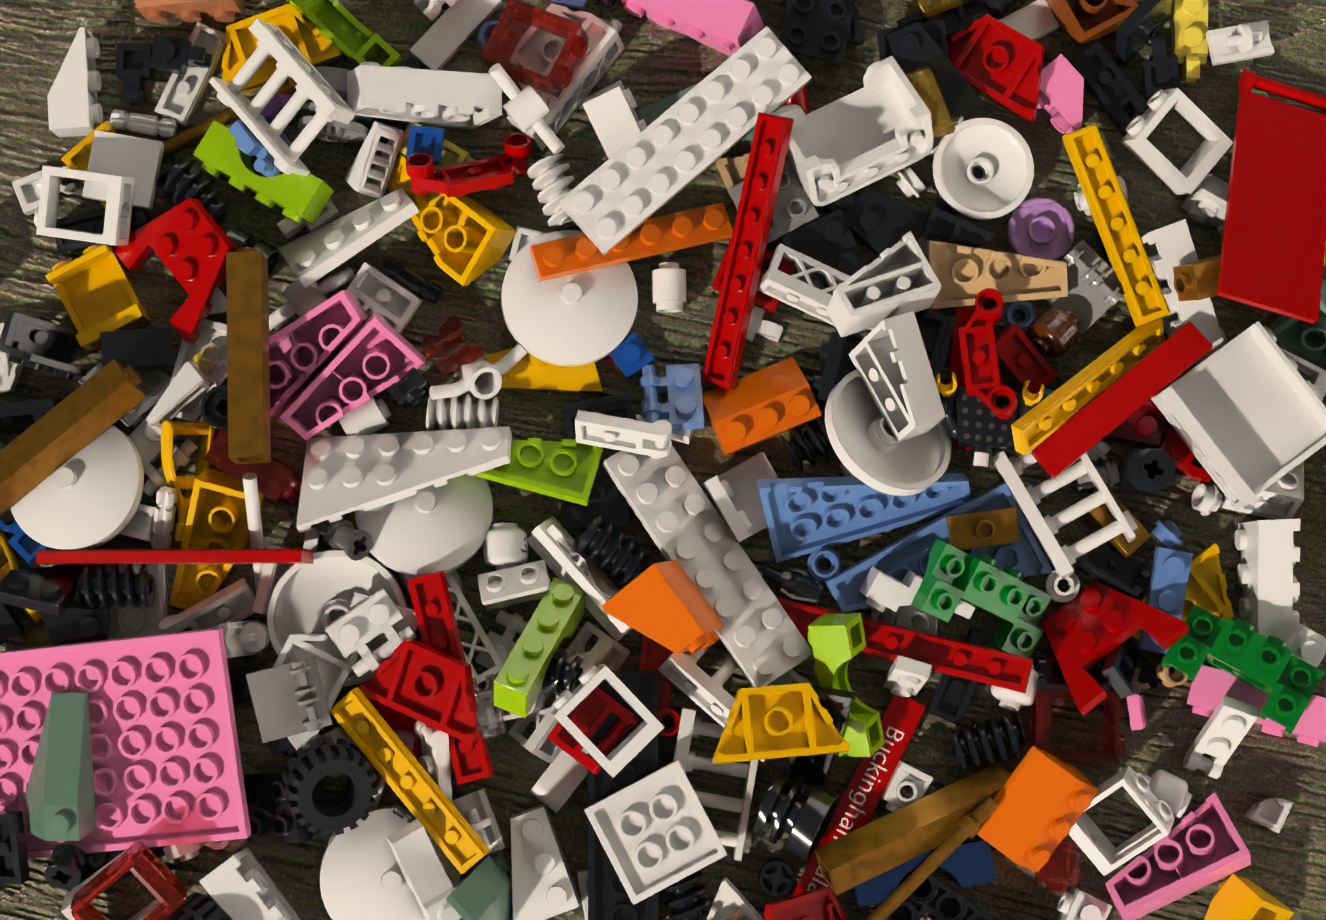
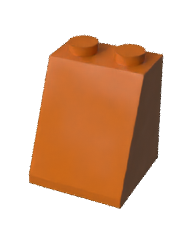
[601,560,725,654]

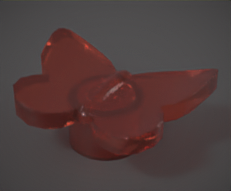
[421,316,486,375]

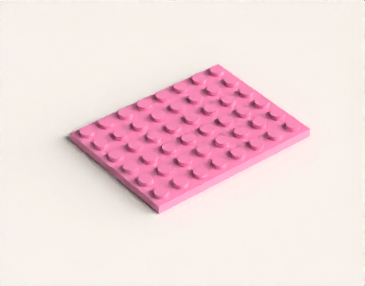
[0,627,252,859]

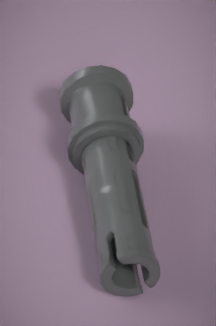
[288,496,373,561]

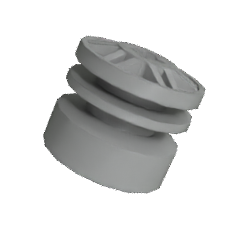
[297,67,372,143]

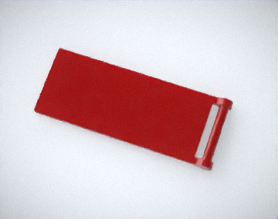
[1217,68,1326,323]

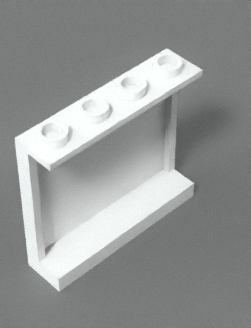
[1151,321,1326,510]

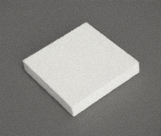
[82,130,165,210]

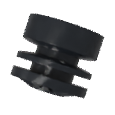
[753,768,840,861]

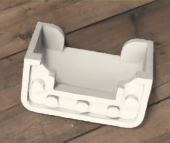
[771,56,933,206]

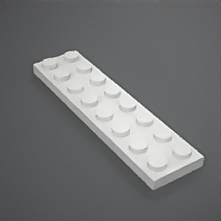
[559,26,812,255]
[602,446,813,687]

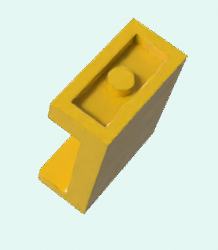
[45,244,151,352]

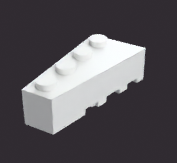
[347,62,502,130]
[1234,518,1301,643]
[199,847,301,920]

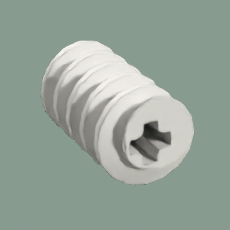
[527,153,577,229]
[426,393,499,431]

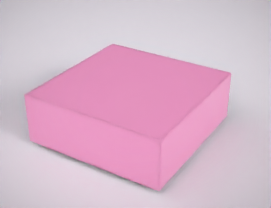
[1127,693,1147,731]

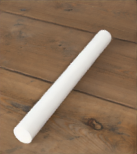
[242,473,265,593]

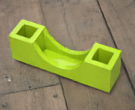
[286,0,405,67]
[193,120,334,226]
[494,577,586,718]
[808,613,885,757]

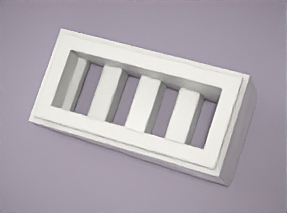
[344,121,404,199]
[146,361,211,428]

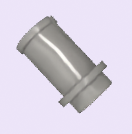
[1075,461,1120,491]

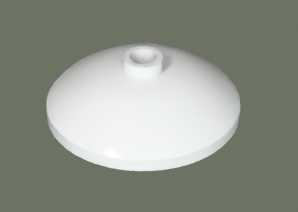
[933,118,1034,220]

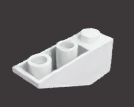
[47,27,103,137]

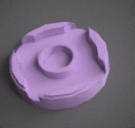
[1006,197,1075,260]

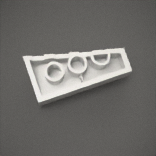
[1141,219,1227,366]

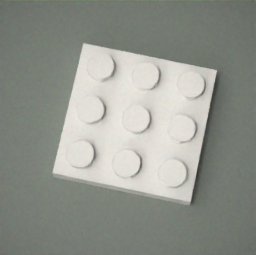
[584,759,727,905]

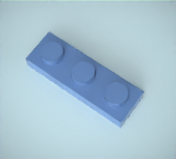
[1137,547,1193,654]

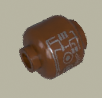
[1028,307,1080,358]

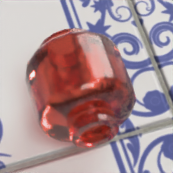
[1035,842,1081,893]

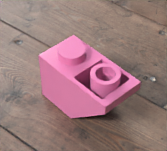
[1037,54,1084,134]

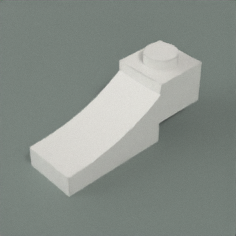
[859,566,976,619]
[387,819,462,920]

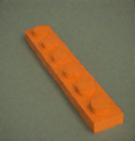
[529,202,733,282]

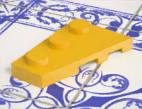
[487,347,603,393]

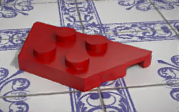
[947,14,1045,123]
[358,638,479,745]

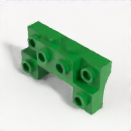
[911,538,1052,658]
[1161,604,1324,734]

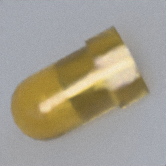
[193,353,218,375]

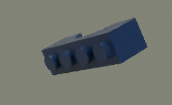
[853,834,997,907]

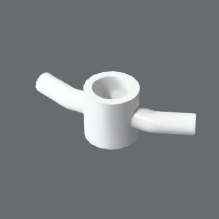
[489,63,565,154]
[269,267,355,332]
[429,344,527,400]

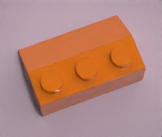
[702,356,822,457]
[977,746,1100,873]

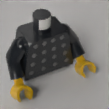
[936,372,1045,469]

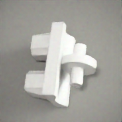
[1206,20,1275,66]
[218,620,270,658]
[452,788,506,855]

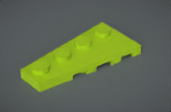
[472,438,604,506]

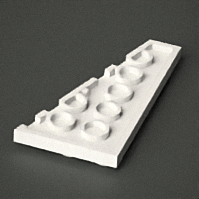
[296,426,512,533]

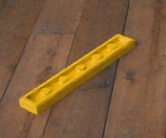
[1062,123,1171,327]
[1011,318,1165,455]
[329,687,491,875]

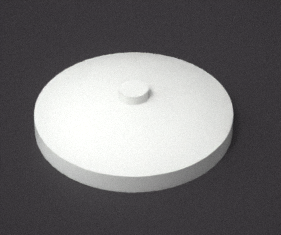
[501,230,638,367]
[825,370,951,496]
[10,425,144,550]
[354,474,493,577]
[267,548,407,687]
[320,806,460,920]

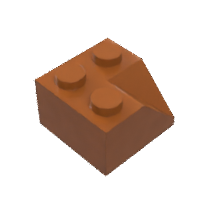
[1046,0,1139,43]

